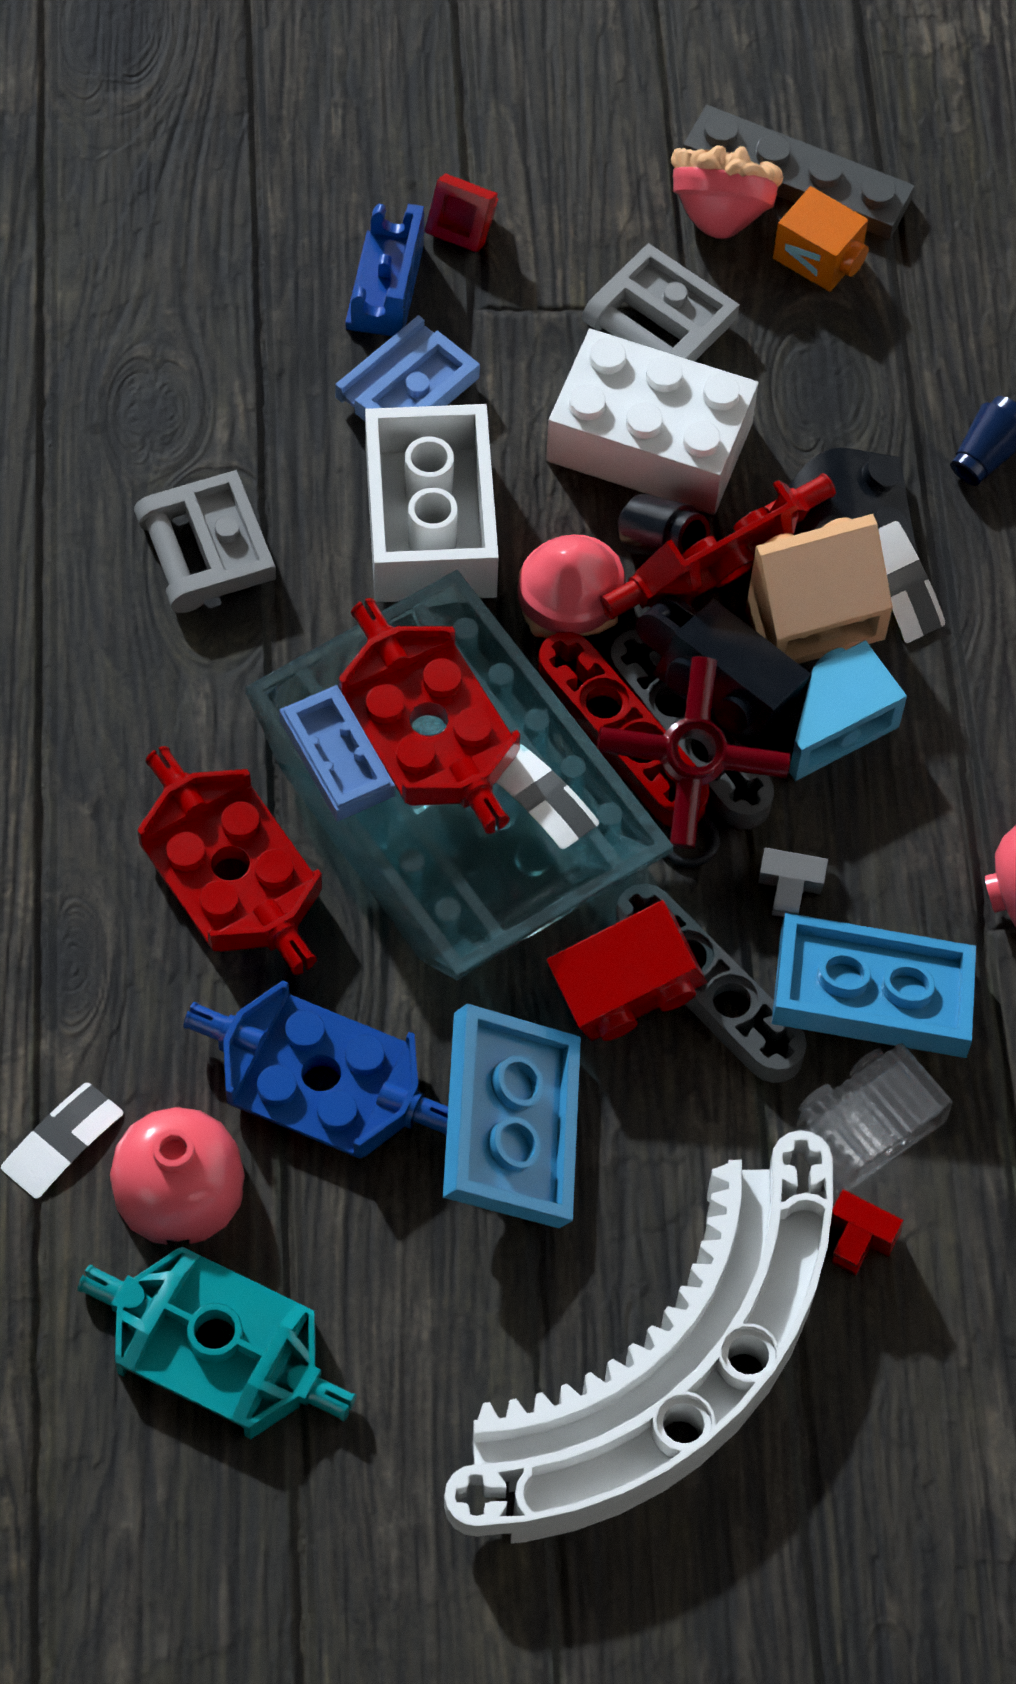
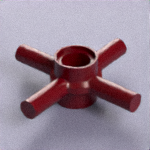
[597,656,790,849]

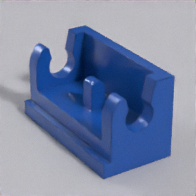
[345,203,424,336]

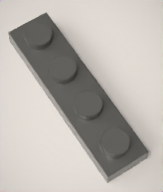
[683,104,915,240]

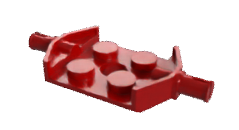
[600,473,836,620]
[339,598,520,834]
[137,746,322,975]

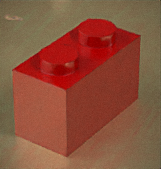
[546,900,708,1041]

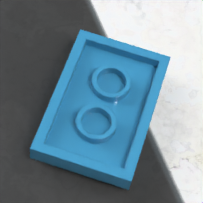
[771,912,976,1058]
[443,1003,581,1228]

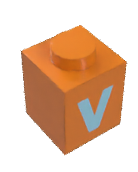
[773,186,869,292]

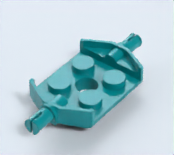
[77,1247,357,1439]

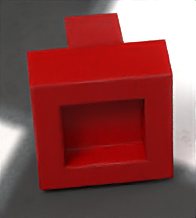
[424,173,498,252]
[830,1189,904,1275]

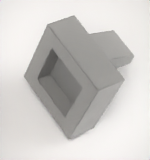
[758,848,828,918]

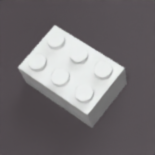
[546,328,759,516]
[365,404,499,603]

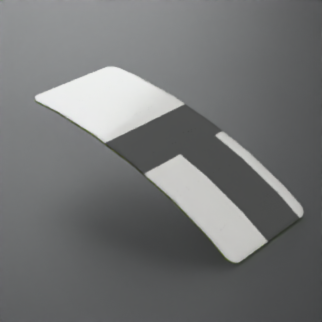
[878,521,945,643]
[496,745,599,849]
[1,1083,123,1199]

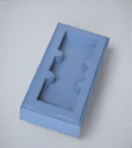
[279,685,395,822]

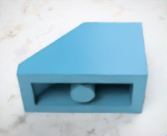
[789,640,907,781]

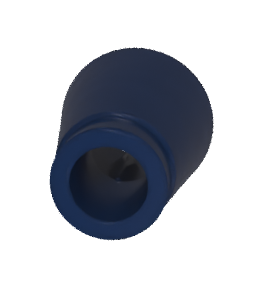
[950,396,1016,486]

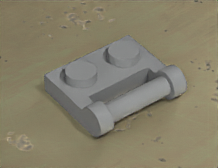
[582,243,740,361]
[134,470,276,613]

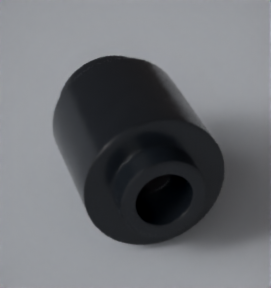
[618,494,710,558]

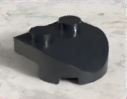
[788,447,917,554]

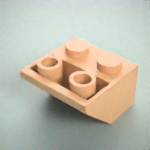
[745,514,893,664]

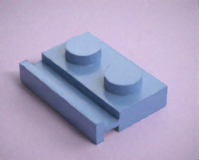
[335,315,480,421]

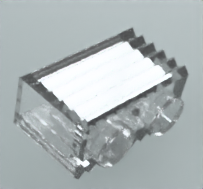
[796,1043,953,1193]

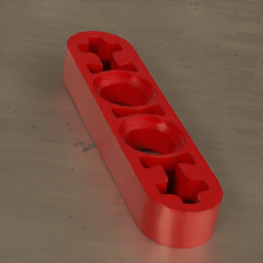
[537,632,710,827]

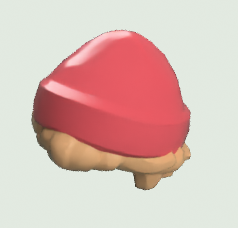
[671,145,783,240]
[517,535,626,639]

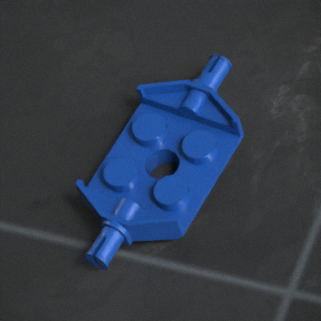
[183,980,448,1159]

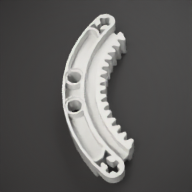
[444,1130,833,1543]

